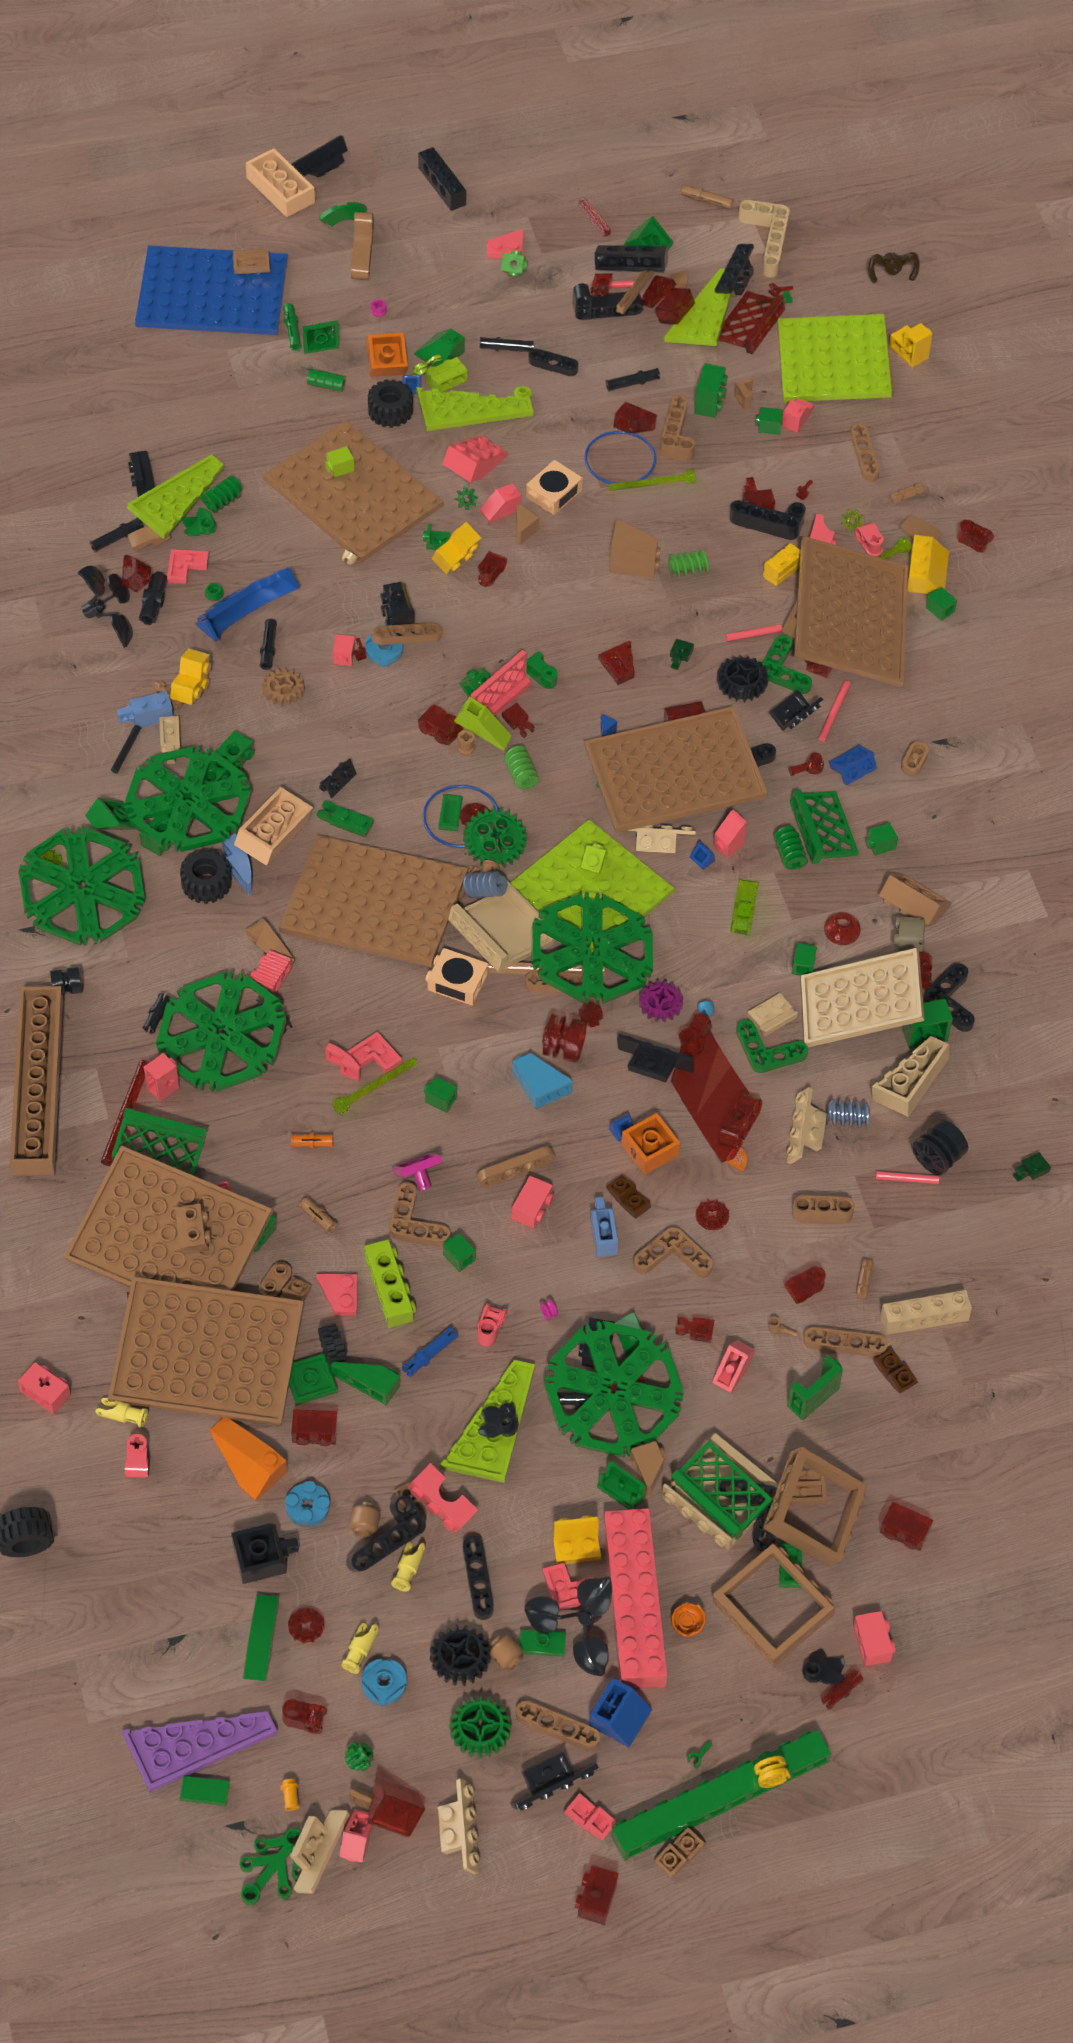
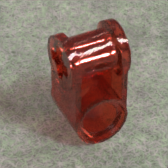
[957,520,994,553]
[478,551,507,587]
[784,1266,826,1304]
[282,1699,328,1734]

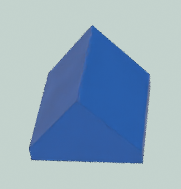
[403,375,421,394]
[600,715,617,737]
[689,841,715,869]
[609,1114,633,1141]

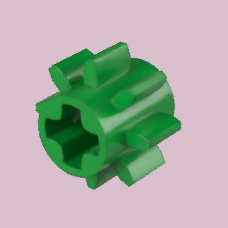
[454,486,478,510]
[345,1742,373,1771]

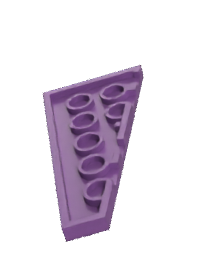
[121,1711,277,1793]

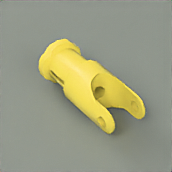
[95,1398,148,1427]
[391,1542,425,1592]
[341,1623,379,1674]

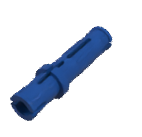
[402,1327,458,1377]

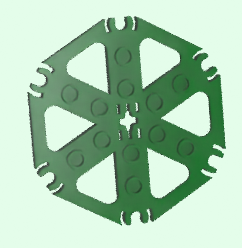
[124,746,251,852]
[18,827,145,946]
[531,893,653,1005]
[156,972,287,1092]
[543,1321,684,1458]

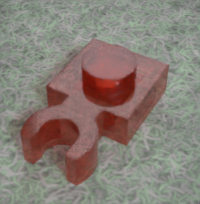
[501,703,535,738]
[675,1317,715,1343]

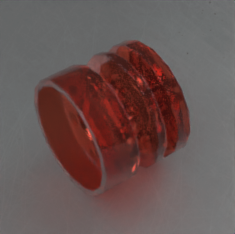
[542,1013,587,1063]

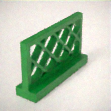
[789,790,859,864]
[112,1108,207,1176]
[671,1440,773,1541]

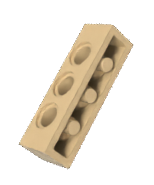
[880,1290,972,1335]

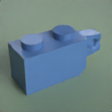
[117,691,173,728]
[590,1197,618,1257]

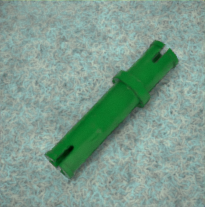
[283,303,301,351]

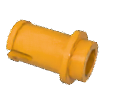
[280,1779,300,1811]

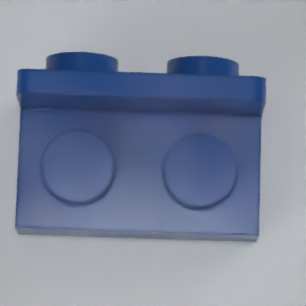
[829,745,877,785]

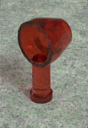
[788,752,824,776]

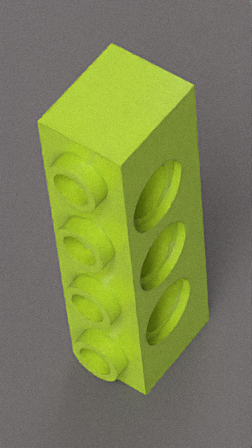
[364,1239,416,1328]

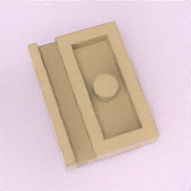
[747,993,798,1036]

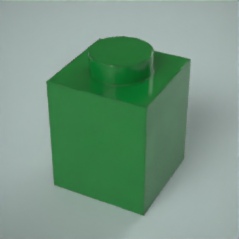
[756,407,783,435]
[926,587,957,621]
[866,823,898,856]
[792,943,817,976]
[424,1076,457,1113]
[443,1233,476,1272]

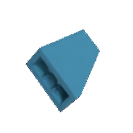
[512,1053,573,1109]

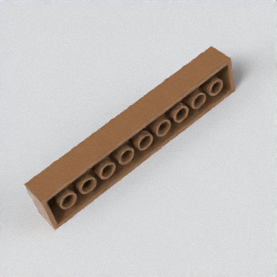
[10,986,63,1176]

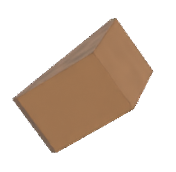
[516,504,539,544]

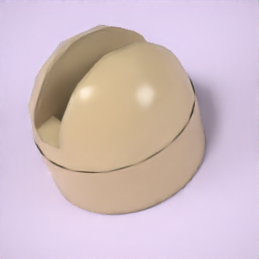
[342,549,358,565]

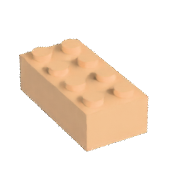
[246,148,315,217]
[234,787,313,866]

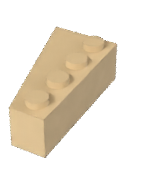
[872,1036,949,1117]

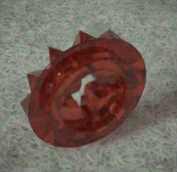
[460,803,490,826]
[696,1199,729,1230]
[288,1608,324,1644]

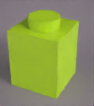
[325,446,354,478]

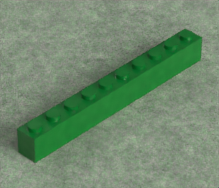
[611,1730,831,1861]

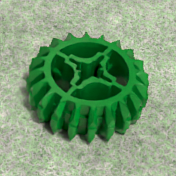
[449,1696,512,1759]

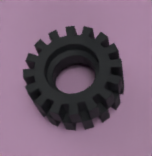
[318,1323,346,1366]

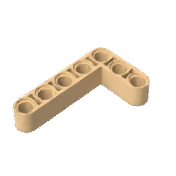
[739,200,790,278]

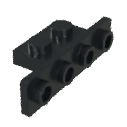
[291,135,348,177]
[715,243,754,295]
[128,451,155,497]
[617,1034,695,1083]
[510,1751,599,1811]

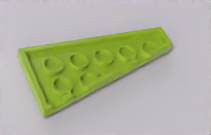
[664,268,733,346]
[127,454,224,540]

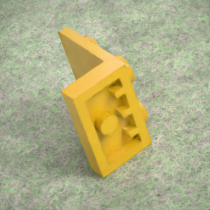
[553,1515,601,1565]

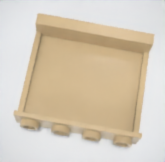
[448,881,555,972]
[662,1433,779,1550]

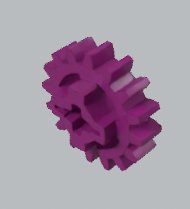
[639,981,683,1022]

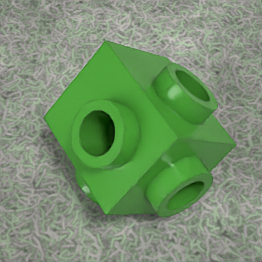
[501,250,528,277]

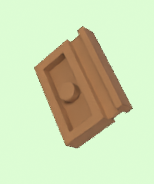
[233,249,270,274]

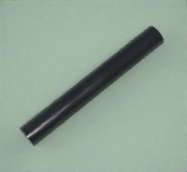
[111,725,141,774]

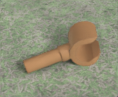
[768,1317,798,1337]

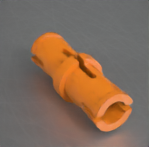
[291,1132,334,1149]

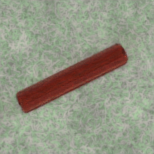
[579,198,611,237]

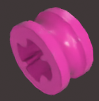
[371,299,387,317]
[540,1299,558,1321]

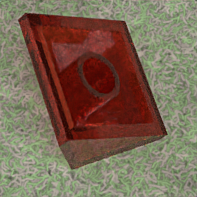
[368,1778,426,1838]

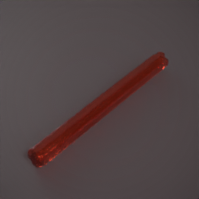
[101,1060,149,1166]

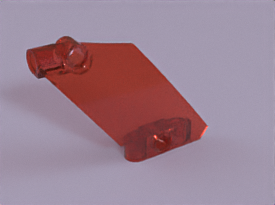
[671,1013,762,1163]

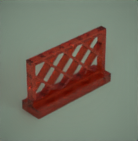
[719,291,785,354]

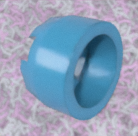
[697,1001,714,1018]

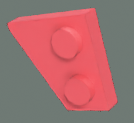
[487,230,523,258]
[316,1274,358,1316]

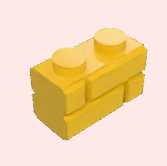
[763,543,801,586]

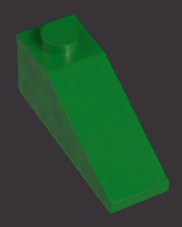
[331,1361,400,1406]

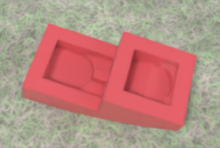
[325,1043,361,1081]
[563,1793,617,1840]

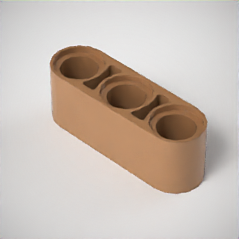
[792,1195,855,1224]

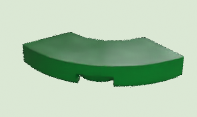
[319,202,367,227]

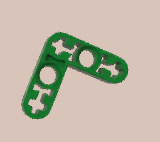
[762,635,812,694]
[736,1020,808,1073]

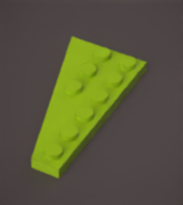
[416,387,533,431]
[440,1360,535,1483]

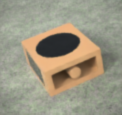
[526,460,583,515]
[426,948,488,1006]

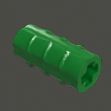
[307,368,346,392]

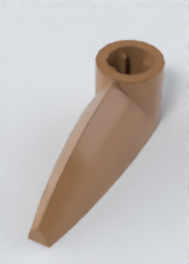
[245,919,295,964]

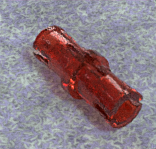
[821,1669,864,1710]

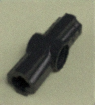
[139,571,167,625]

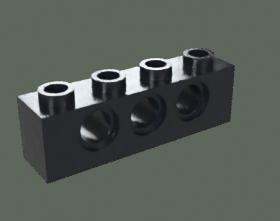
[418,147,466,211]
[595,245,668,271]

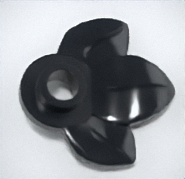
[478,1403,519,1438]
[803,1649,845,1685]

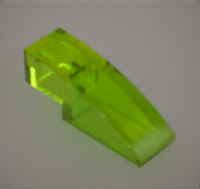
[730,879,759,935]

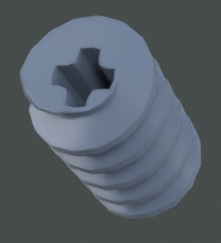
[463,871,508,898]
[826,1099,870,1129]

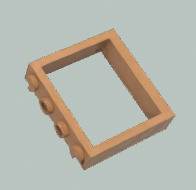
[763,1446,867,1567]
[712,1544,834,1667]

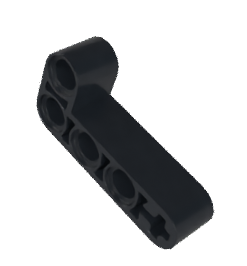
[573,283,644,320]
[730,500,806,540]
[346,1495,426,1572]

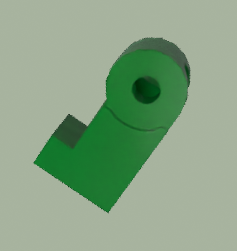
[526,651,558,689]

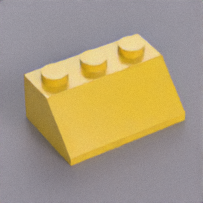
[907,535,949,594]

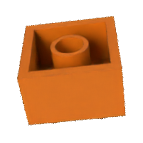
[366,333,408,377]
[621,1113,680,1175]

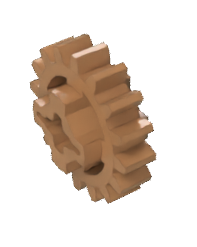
[262,668,304,706]

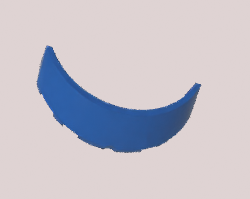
[195,568,300,642]

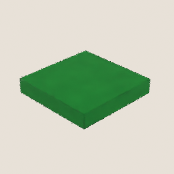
[289,1353,338,1406]

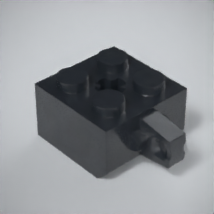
[380,582,415,636]
[231,1523,299,1584]

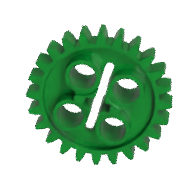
[463,807,527,868]

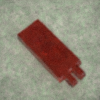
[591,273,613,296]

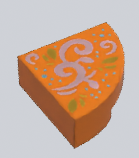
[726,1144,747,1172]

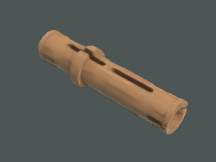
[681,184,734,210]

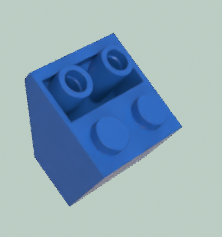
[589,1678,652,1748]

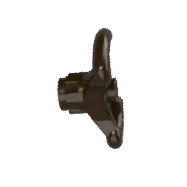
[868,252,920,283]

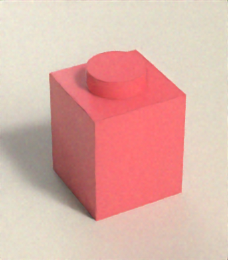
[333,634,355,666]

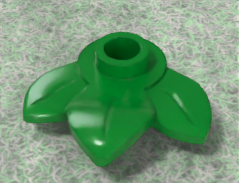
[182,507,217,536]

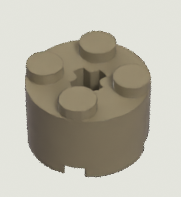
[895,917,925,958]

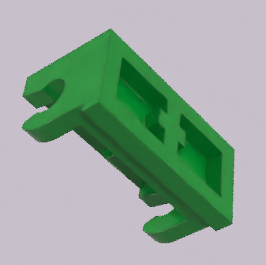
[597,1461,647,1510]

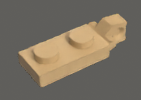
[159,716,180,764]

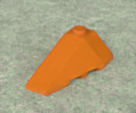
[209,1418,287,1502]

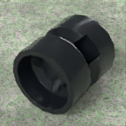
[50,967,82,995]

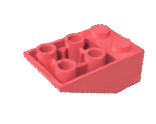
[443,435,508,482]

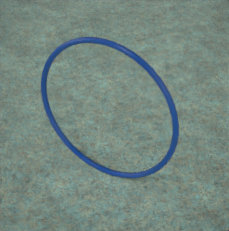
[584,431,656,485]
[422,785,499,848]

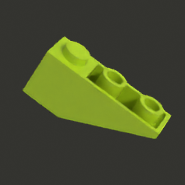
[454,696,512,751]

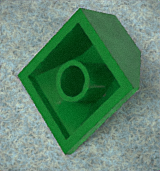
[624,216,674,250]
[302,320,339,354]
[414,329,465,367]
[85,798,137,830]

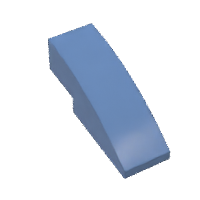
[222,833,252,896]

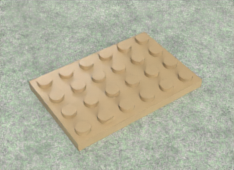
[801,948,924,1047]

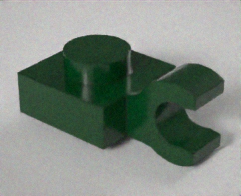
[670,639,694,670]
[1013,1152,1051,1182]

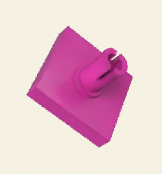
[392,1153,442,1191]

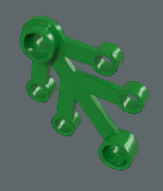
[240,1828,302,1906]

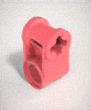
[855,522,884,557]
[477,1303,508,1347]
[125,1434,148,1478]

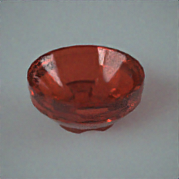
[824,912,861,945]

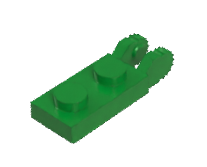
[316,801,374,837]

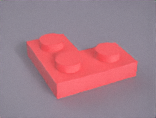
[167,549,209,584]
[346,1032,402,1074]
[543,1563,593,1611]

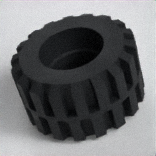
[368,379,413,428]
[180,849,231,904]
[0,1507,54,1558]

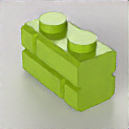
[426,357,468,392]

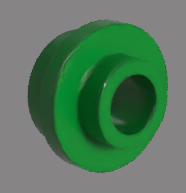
[205,583,224,601]

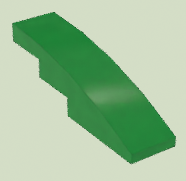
[243,1595,279,1681]

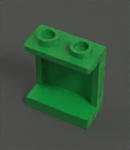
[787,1355,843,1421]

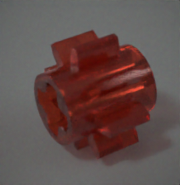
[579,1001,603,1028]

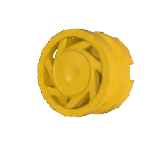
[754,1756,791,1788]

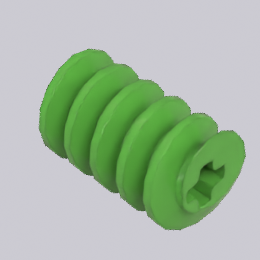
[668,550,709,578]
[504,745,539,789]

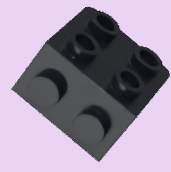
[769,690,823,731]

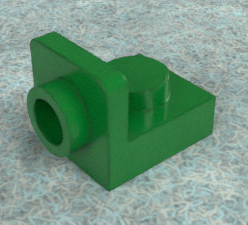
[423,524,450,550]

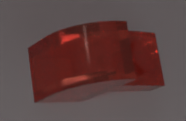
[742,477,775,510]

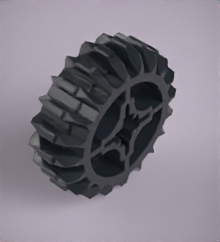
[717,655,769,703]
[430,1624,491,1686]

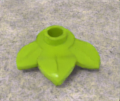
[412,355,442,375]

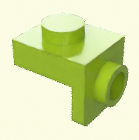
[580,843,608,874]

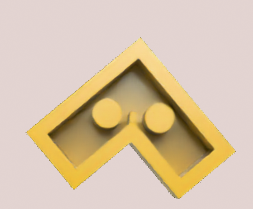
[889,323,933,368]
[431,522,481,575]
[170,648,211,705]

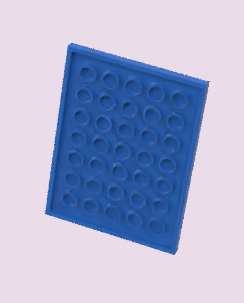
[135,245,288,335]

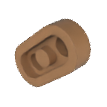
[902,741,929,775]
[259,1262,292,1297]

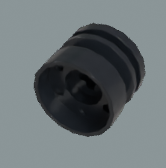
[912,1119,969,1175]

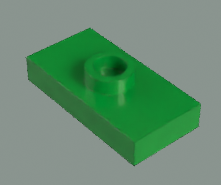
[520,1630,566,1657]

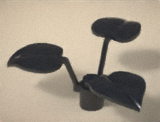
[77,566,133,648]
[524,1576,612,1676]

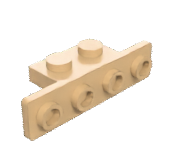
[623,825,696,854]
[787,1087,827,1165]
[438,1778,480,1875]
[290,1810,350,1894]

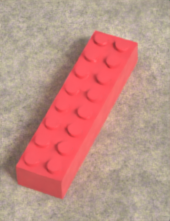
[604,1508,667,1689]

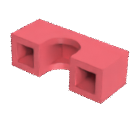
[408,1463,478,1533]

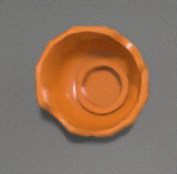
[672,1602,706,1638]

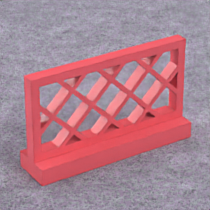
[471,650,531,716]

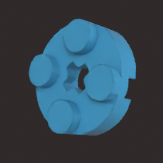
[365,633,403,667]
[285,1481,330,1527]
[361,1659,407,1707]

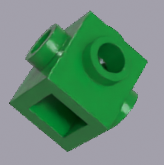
[459,668,491,698]

